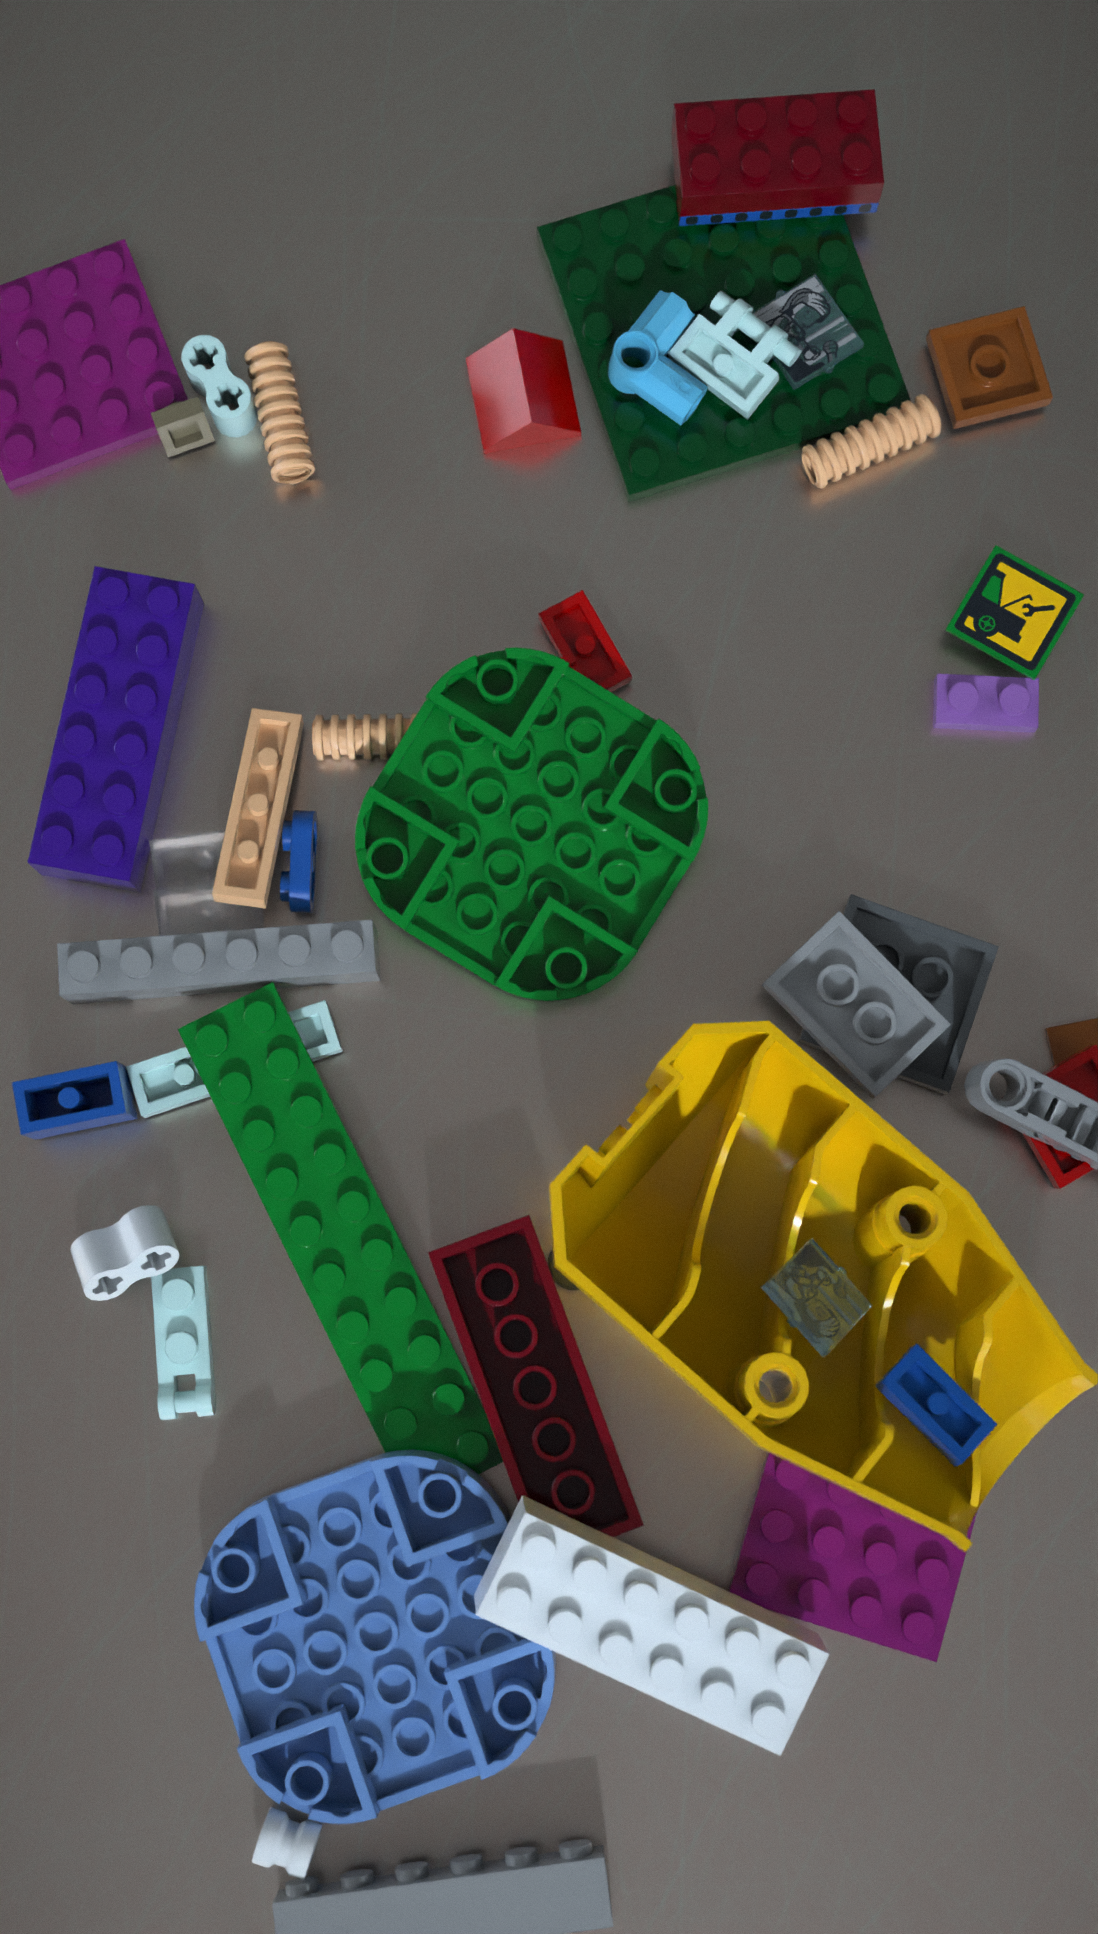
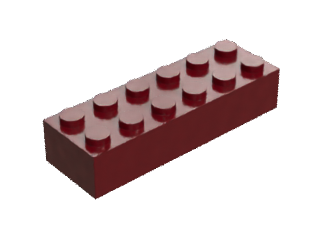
[428,1215,644,1537]

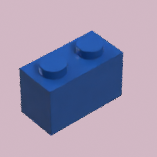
[12,1061,138,1140]

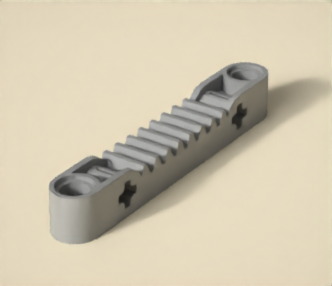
[964,1058,1098,1170]

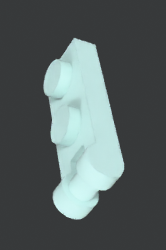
[151,1265,216,1420]

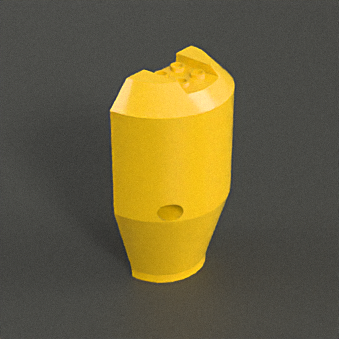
[549,1021,1098,1552]

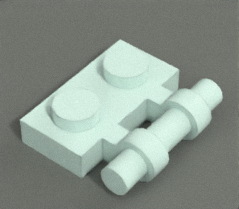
[668,291,801,419]

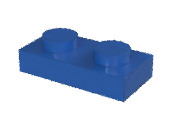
[875,1344,998,1467]

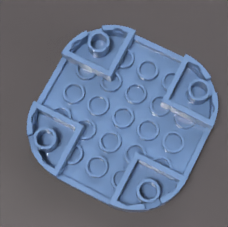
[194,1450,556,1824]

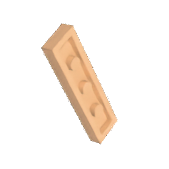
[212,708,304,909]

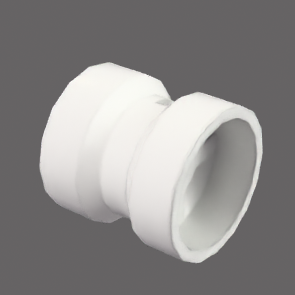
[252,1807,323,1880]

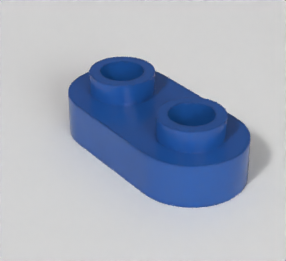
[280,810,318,913]

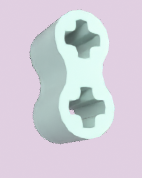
[181,335,257,438]

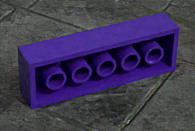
[27,566,204,893]

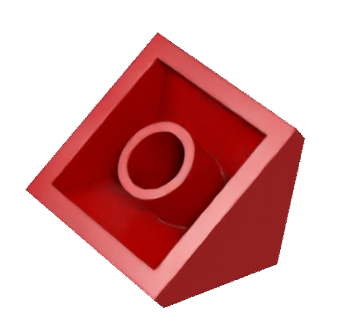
[466,328,581,454]

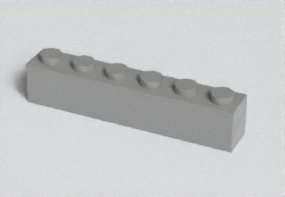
[57,920,381,1004]
[272,1839,613,1934]

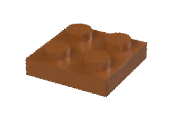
[926,306,1053,429]

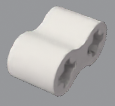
[70,1205,179,1301]

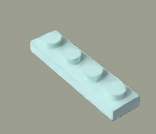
[126,1000,343,1118]

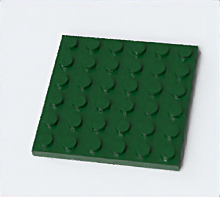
[537,185,912,502]

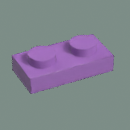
[933,673,1039,733]

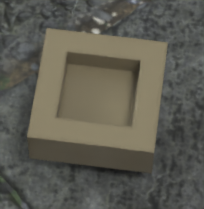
[151,396,215,457]

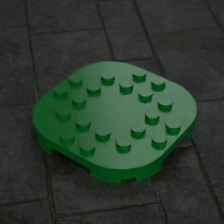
[355,647,708,1001]

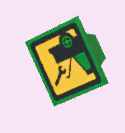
[946,545,1085,680]

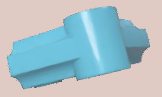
[608,290,708,426]

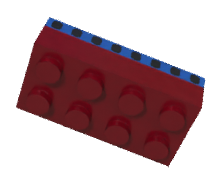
[671,89,884,226]

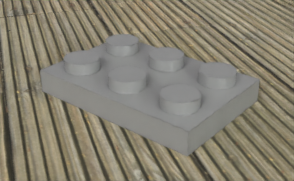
[762,911,951,1099]

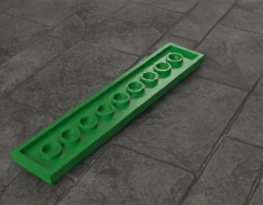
[178,982,503,1474]

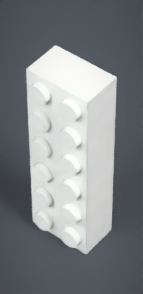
[474,1495,829,1756]

